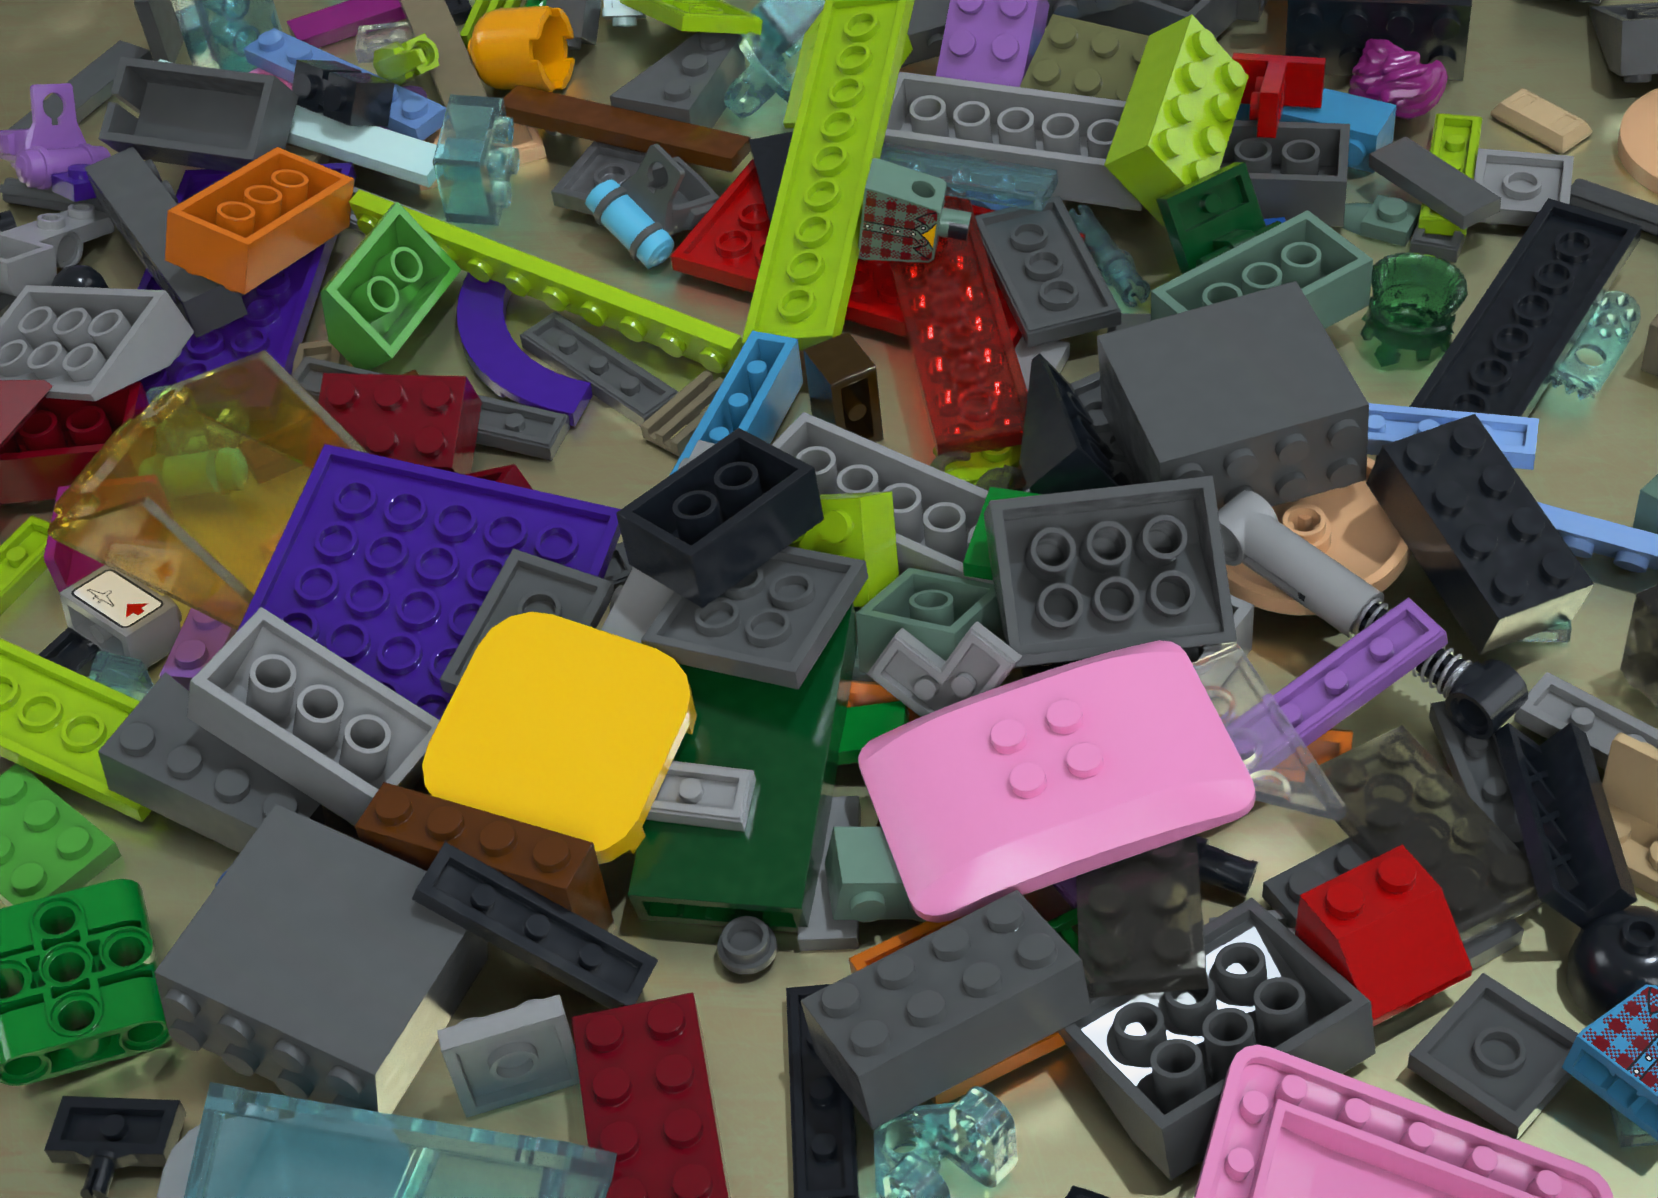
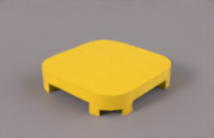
[422,612,697,864]

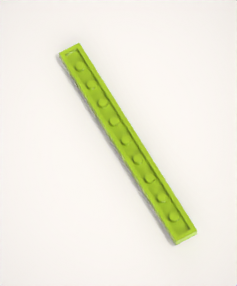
[349,189,743,374]

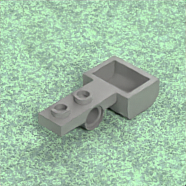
[0,203,114,297]

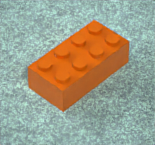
[165,147,354,295]

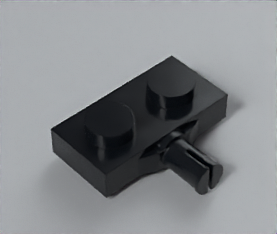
[44,1096,186,1198]

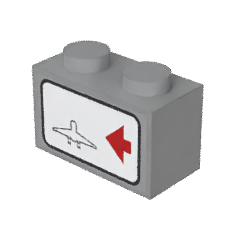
[59,562,182,676]

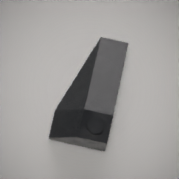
[1019,353,1131,495]

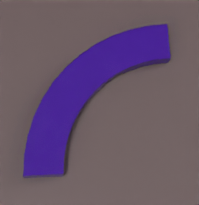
[457,272,593,427]

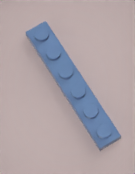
[243,28,450,141]

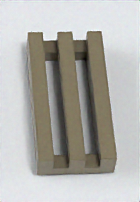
[641,370,724,457]

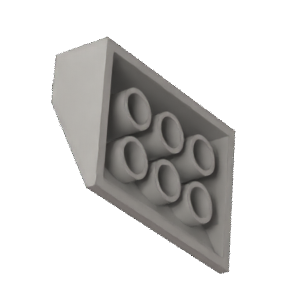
[0,285,194,401]

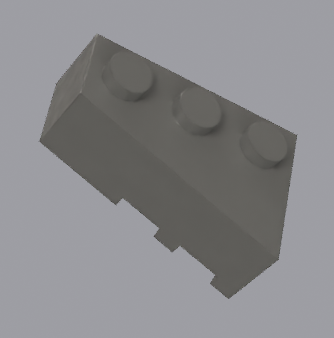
[610,32,747,128]

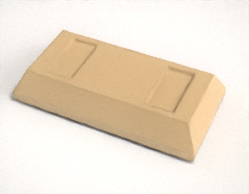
[1490,88,1593,154]

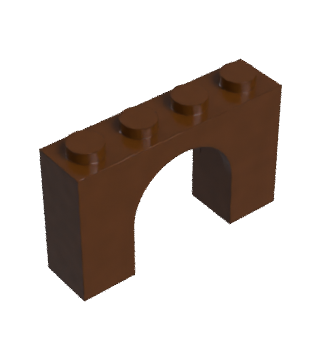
[355,782,615,934]

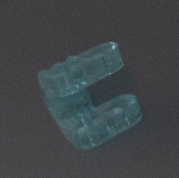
[874,1086,1018,1198]

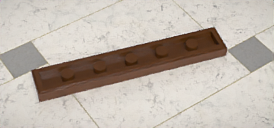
[496,85,751,173]

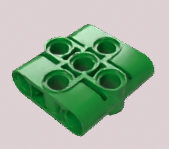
[0,879,171,1086]

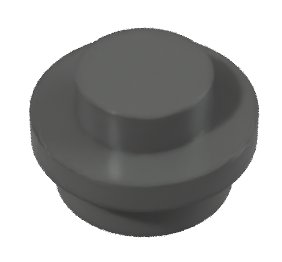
[717,916,777,974]

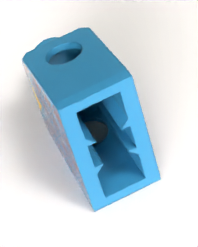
[1561,985,1658,1141]

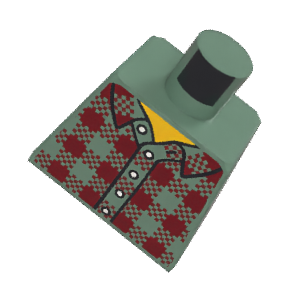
[858,158,972,263]

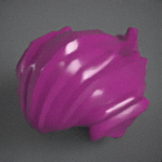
[1348,38,1448,120]

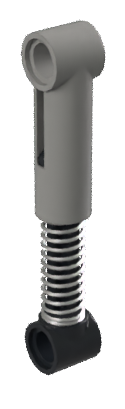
[1218,490,1528,740]

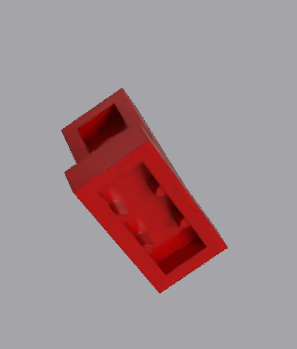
[1232,53,1326,138]

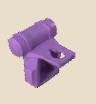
[0,83,111,190]

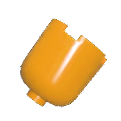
[468,6,575,92]

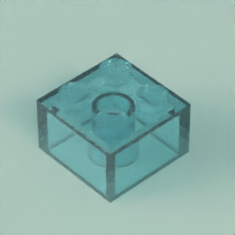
[433,94,520,226]

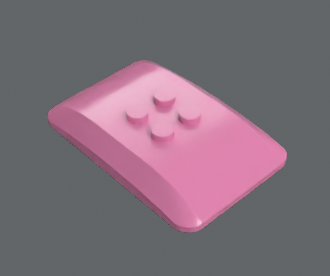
[858,640,1256,923]
[1194,1045,1613,1198]

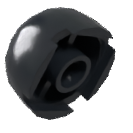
[1566,905,1658,1021]

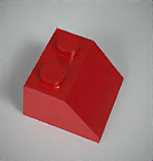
[1295,844,1473,1027]

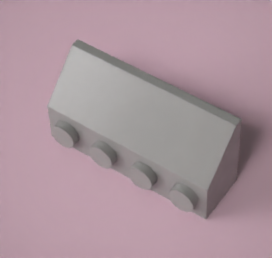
[187,607,440,826]

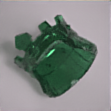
[1360,252,1468,367]

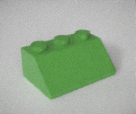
[320,202,462,371]

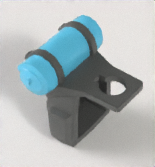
[585,144,720,270]

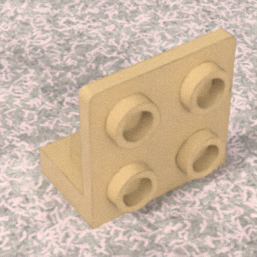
[1602,732,1658,898]

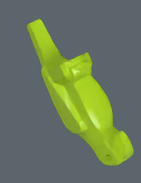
[373,33,440,86]

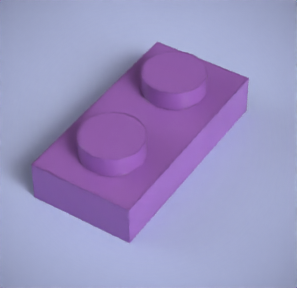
[159,598,247,691]

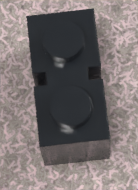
[292,60,395,126]

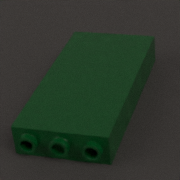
[628,603,858,933]

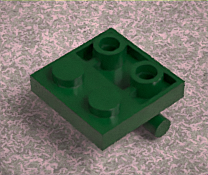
[1156,162,1281,274]

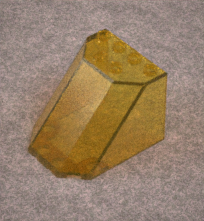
[47,350,368,630]

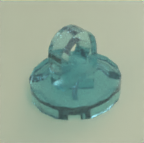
[724,32,795,118]

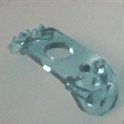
[1551,290,1641,400]

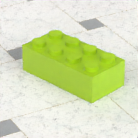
[1104,14,1249,227]

